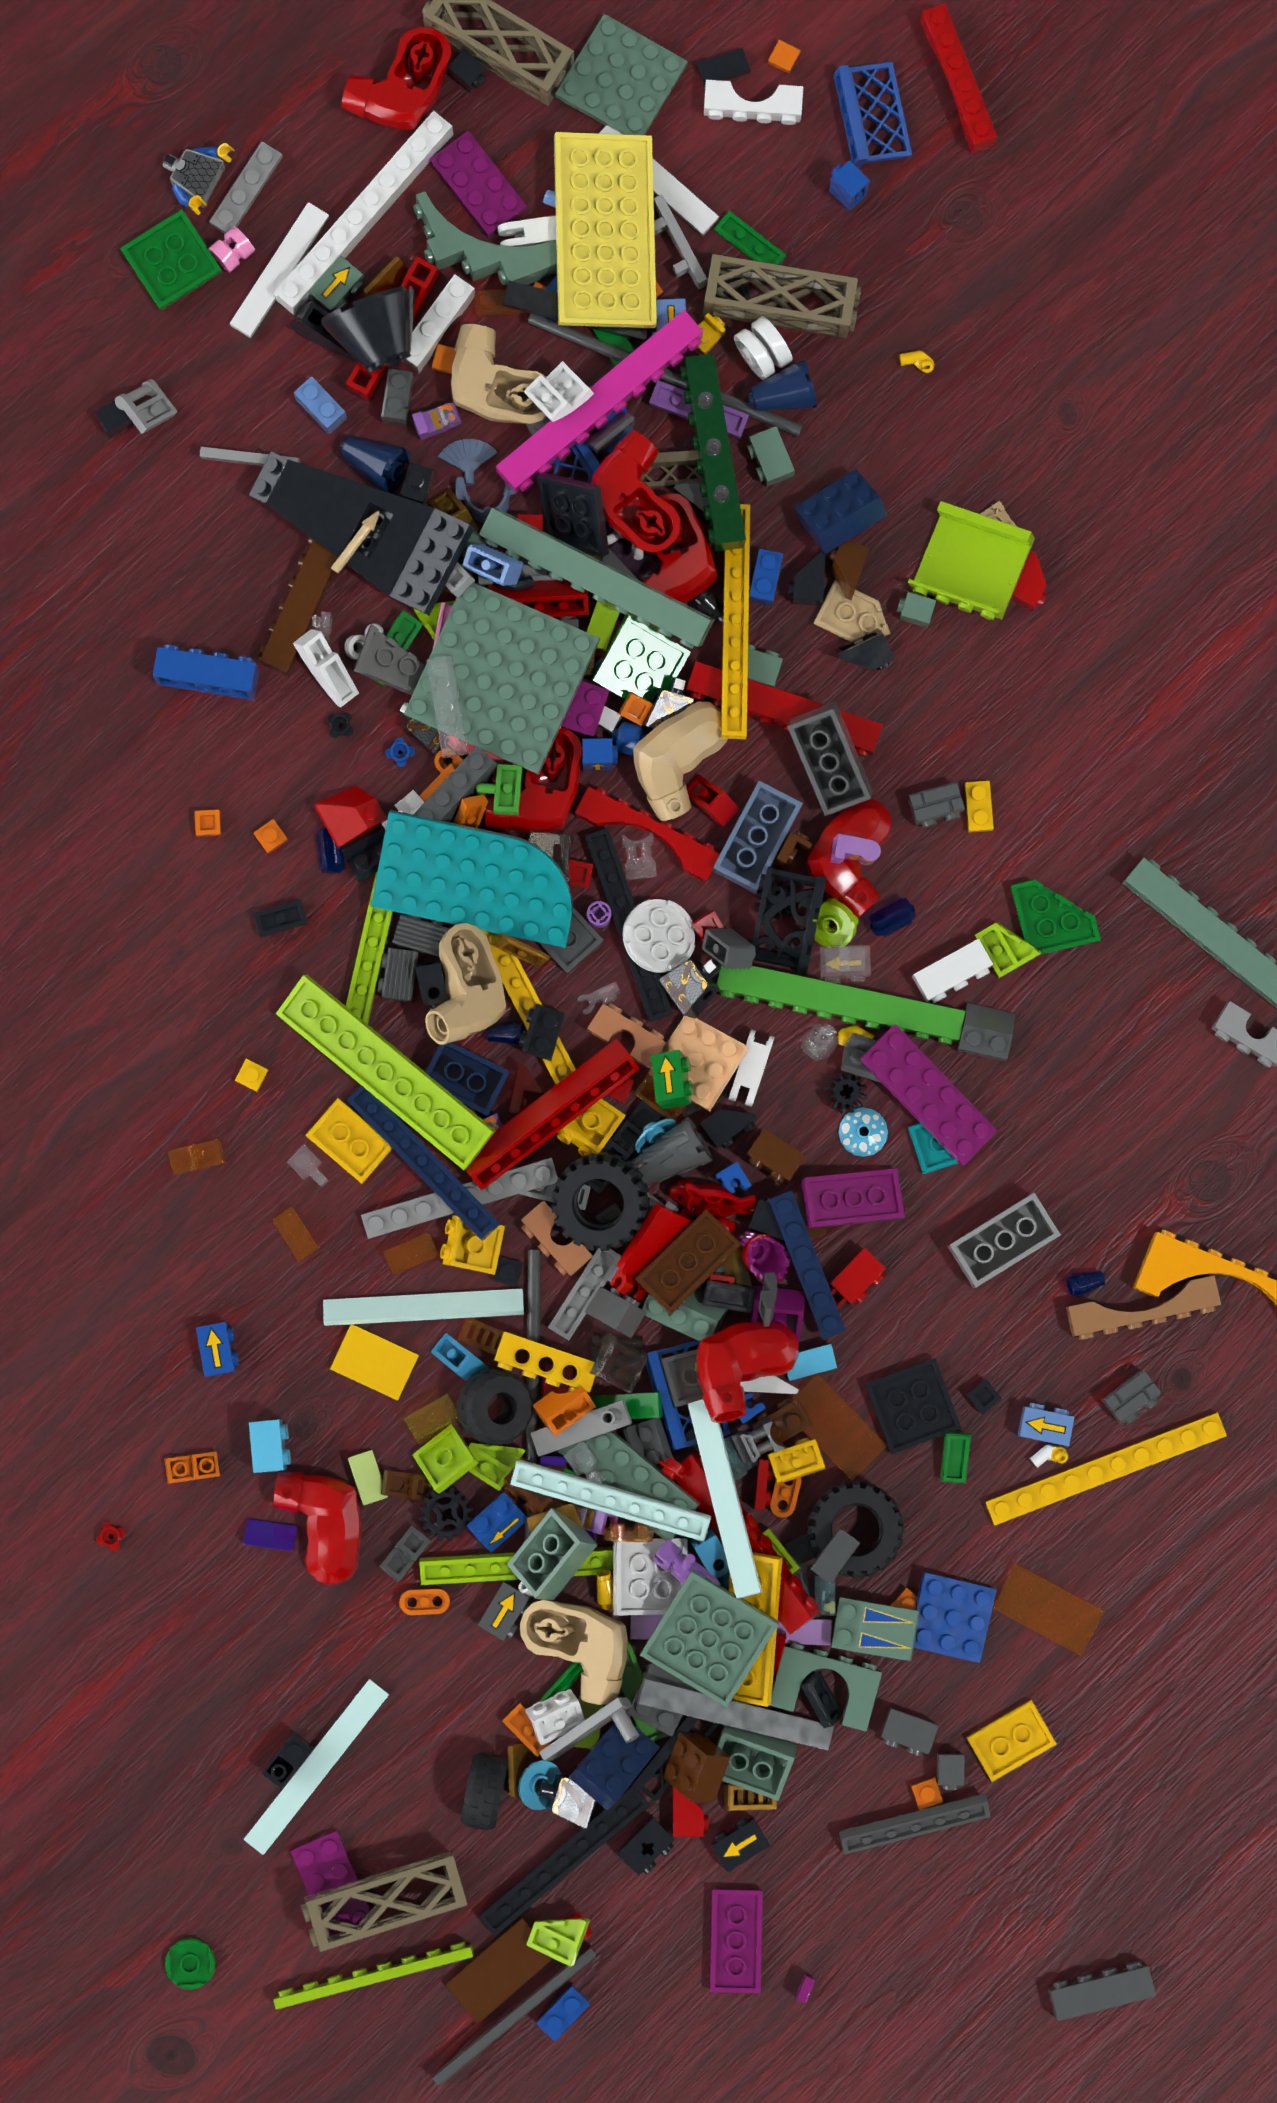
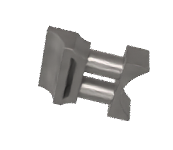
[731,1418,784,1464]

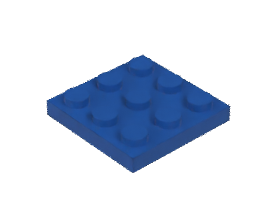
[914,1572,997,1663]

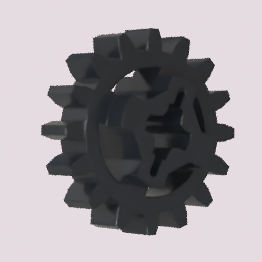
[418,1487,473,1542]

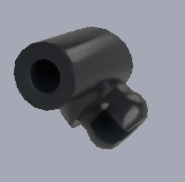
[497,576,534,592]

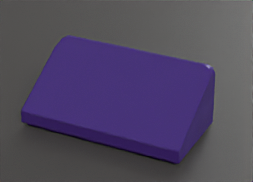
[243,1519,298,1551]

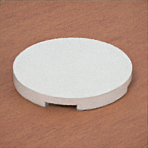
[623,899,695,973]

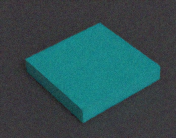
[908,1123,958,1175]

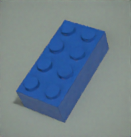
[153,645,260,700]

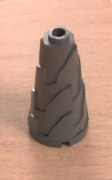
[630,1117,713,1185]

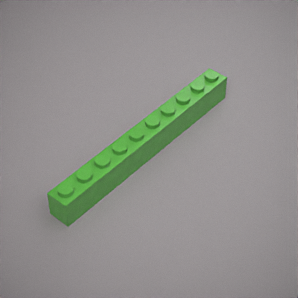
[717,965,965,1045]

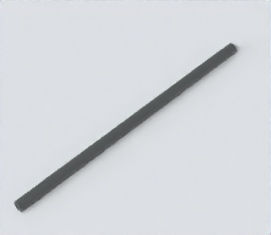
[528,313,803,437]
[525,1250,541,1541]

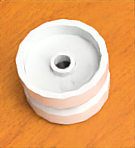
[734,316,793,380]

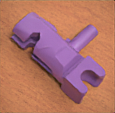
[653,1539,721,1586]

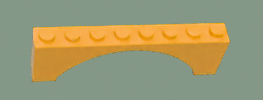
[1133,1230,1277,1306]

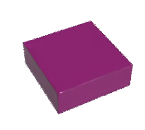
[796,1973,815,2004]

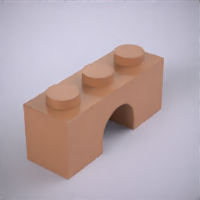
[587,1003,666,1069]
[521,1200,593,1277]

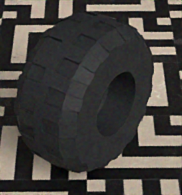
[457,1369,533,1445]
[460,1752,508,1831]

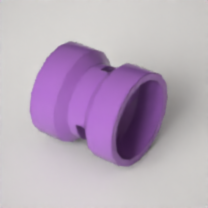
[587,901,611,928]

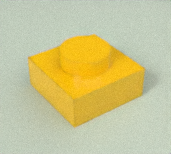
[235,1059,269,1092]

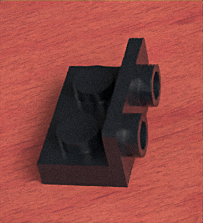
[341,826,386,882]
[519,1003,565,1061]

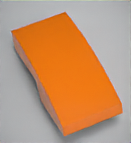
[165,1451,220,1484]

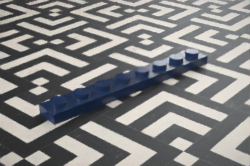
[347,1086,500,1241]

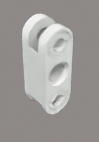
[497,215,556,247]
[728,1029,775,1107]

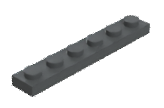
[839,1794,990,1855]

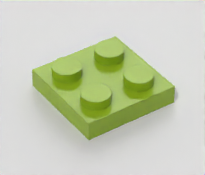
[412,1424,478,1494]

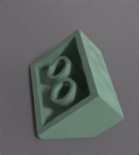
[642,1287,728,1342]
[507,1508,597,1601]
[717,1725,797,1801]

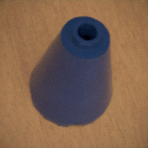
[747,360,817,411]
[340,436,411,493]

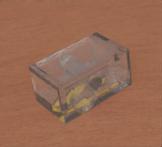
[819,945,871,983]

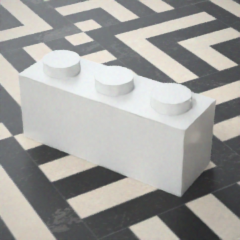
[912,939,993,1003]

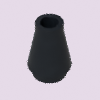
[692,589,723,624]

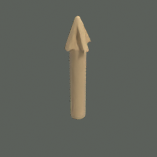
[331,511,380,574]

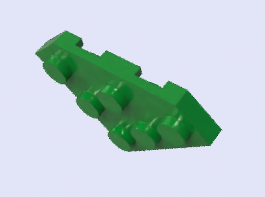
[1010,880,1101,956]

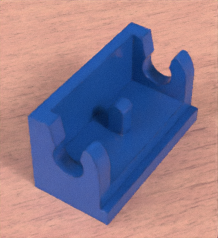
[714,1162,752,1193]
[738,1393,766,1424]

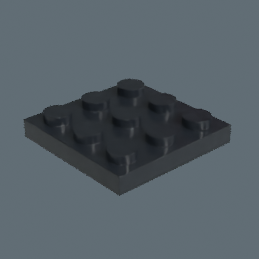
[537,473,609,557]
[865,1358,961,1455]

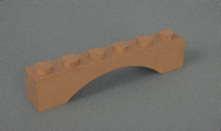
[1066,1275,1221,1340]

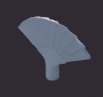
[438,439,497,486]

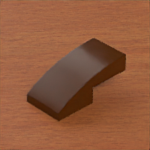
[381,1470,436,1501]

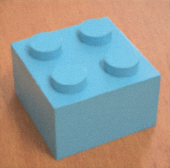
[249,1420,291,1473]

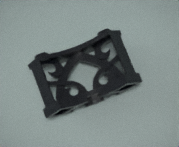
[748,867,827,975]

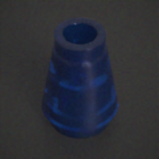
[487,1020,524,1045]
[1066,1271,1105,1297]

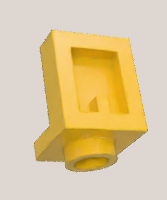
[697,313,726,355]

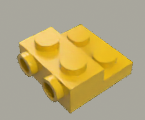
[557,1099,626,1157]
[440,1215,505,1275]

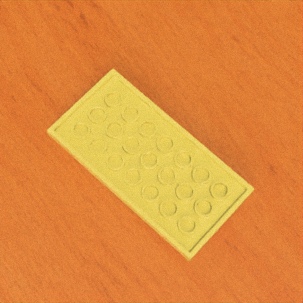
[554,132,657,328]

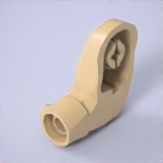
[451,324,546,424]
[633,702,727,821]
[425,923,506,1045]
[520,1600,628,1705]

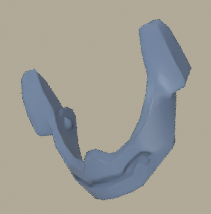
[455,477,515,523]

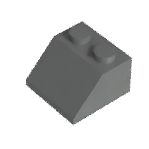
[956,1003,1015,1062]

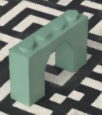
[770,1642,882,1732]

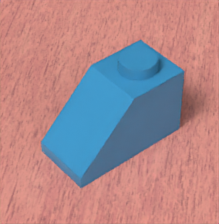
[431,1333,489,1381]

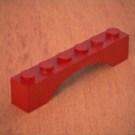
[920,3,997,154]
[346,256,439,402]
[575,786,720,883]

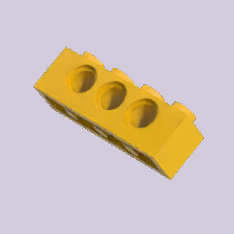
[494,1332,599,1392]

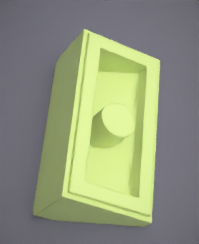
[348,1450,388,1506]

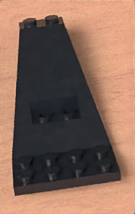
[249,451,475,616]

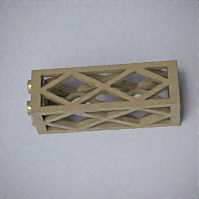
[422,0,574,107]
[703,254,861,339]
[301,1851,467,1952]

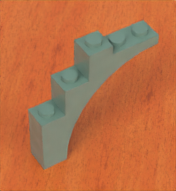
[413,191,557,286]

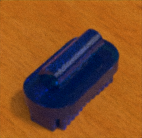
[315,827,345,874]
[869,897,916,937]

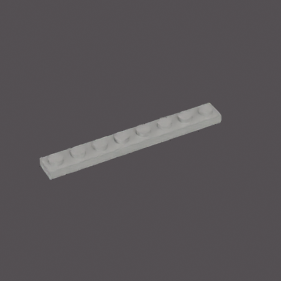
[361,1157,558,1239]

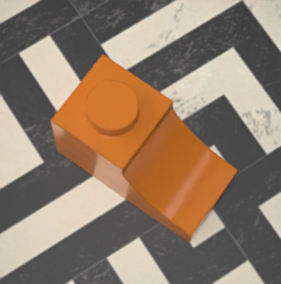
[532,1386,596,1436]

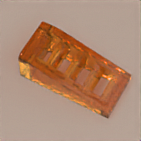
[458,1318,503,1355]

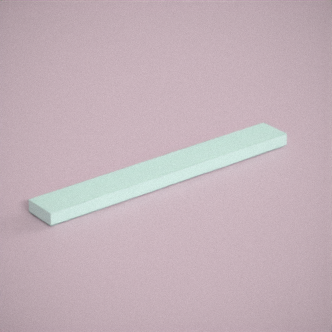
[323,1289,524,1326]
[688,1399,762,1599]
[510,1459,711,1542]
[244,1679,389,1855]

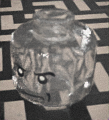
[802,1023,839,1061]

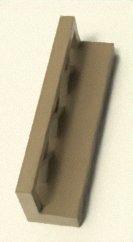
[641,449,718,488]

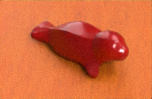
[668,1180,756,1219]

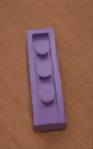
[649,380,749,439]

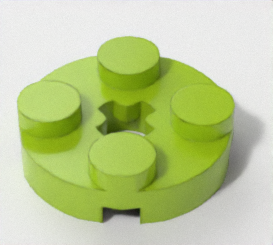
[813,898,858,948]

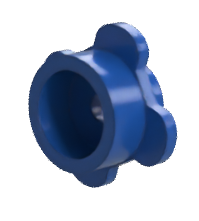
[386,738,415,767]

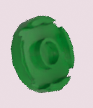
[165,1938,216,1990]

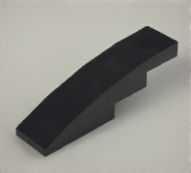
[586,1099,663,1194]

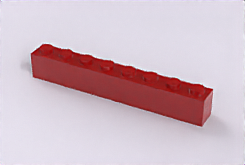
[686,661,883,758]
[466,1039,640,1191]
[674,1451,821,1635]

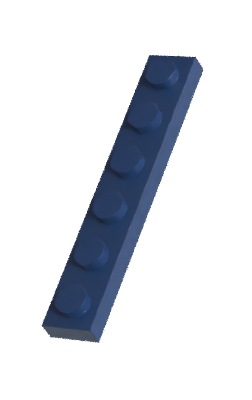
[769,1190,846,1339]

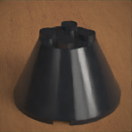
[321,286,415,374]

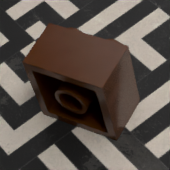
[746,1128,805,1184]
[663,1732,730,1803]

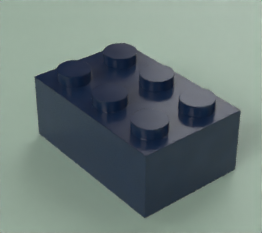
[794,469,887,554]
[426,1042,511,1117]
[569,1721,660,1810]

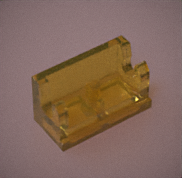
[404,1394,459,1445]

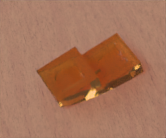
[168,1139,226,1175]

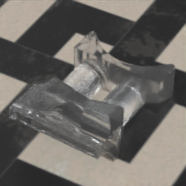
[622,832,657,880]

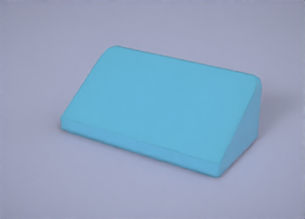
[787,1344,837,1381]

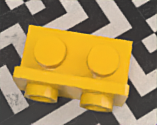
[768,1438,825,1485]

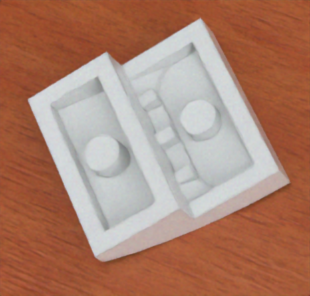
[523,361,594,422]

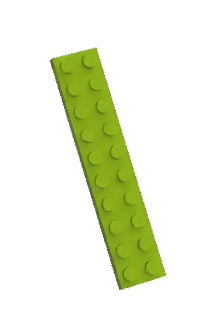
[276,974,496,1170]

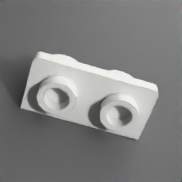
[525,1689,585,1745]

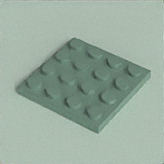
[555,14,688,135]
[640,1569,779,1708]

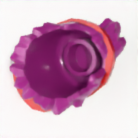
[738,1231,791,1285]

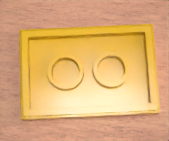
[305,1098,393,1184]
[330,1324,419,1401]
[966,1700,1057,1782]

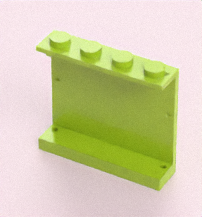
[908,501,1035,620]

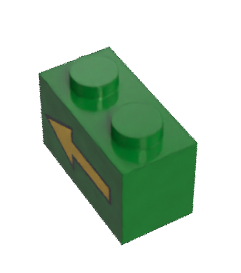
[651,1050,694,1109]

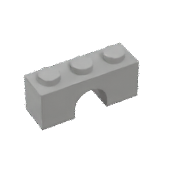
[1211,1001,1277,1068]

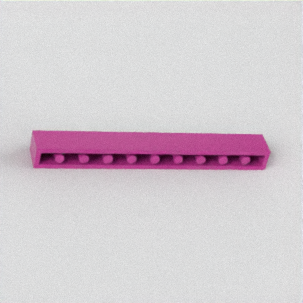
[496,310,703,494]

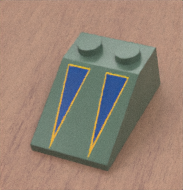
[832,1597,920,1661]

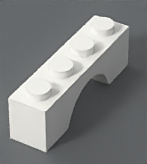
[704,80,803,125]
[403,274,475,374]

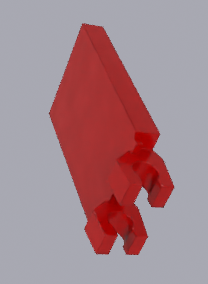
[610,1203,693,1302]

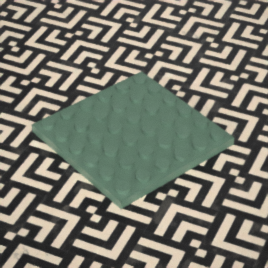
[404,583,600,775]

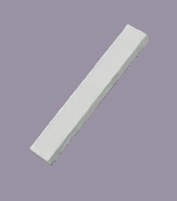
[599,125,719,237]
[230,202,329,338]

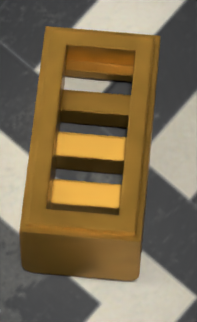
[723,1784,777,1810]

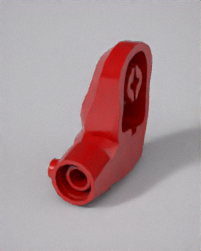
[341,27,452,130]
[590,430,680,553]
[641,493,718,603]
[485,727,583,833]
[805,799,892,919]
[696,1322,799,1423]
[273,1471,362,1585]

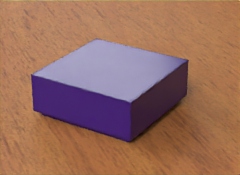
[540,1456,566,1467]

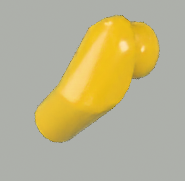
[899,350,934,373]
[836,1025,875,1046]

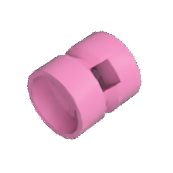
[209,226,255,273]

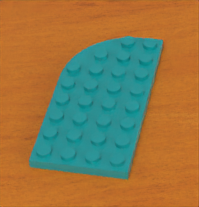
[371,810,572,948]

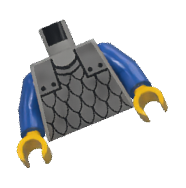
[163,143,235,215]

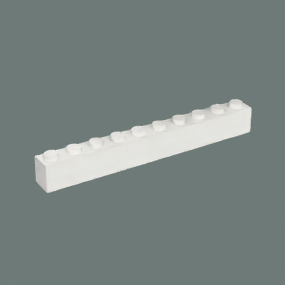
[274,111,453,316]

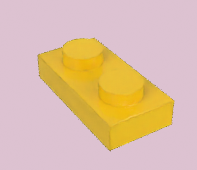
[964,781,994,833]

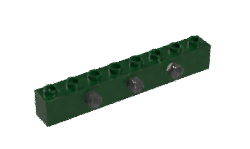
[680,354,746,552]

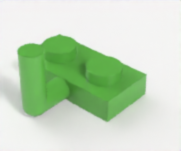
[476,764,523,816]

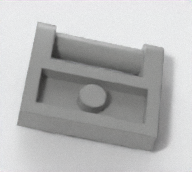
[115,379,178,434]

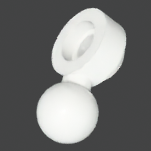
[344,623,384,660]

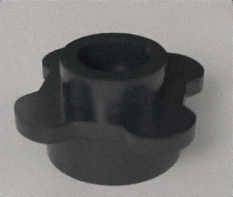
[327,712,354,739]

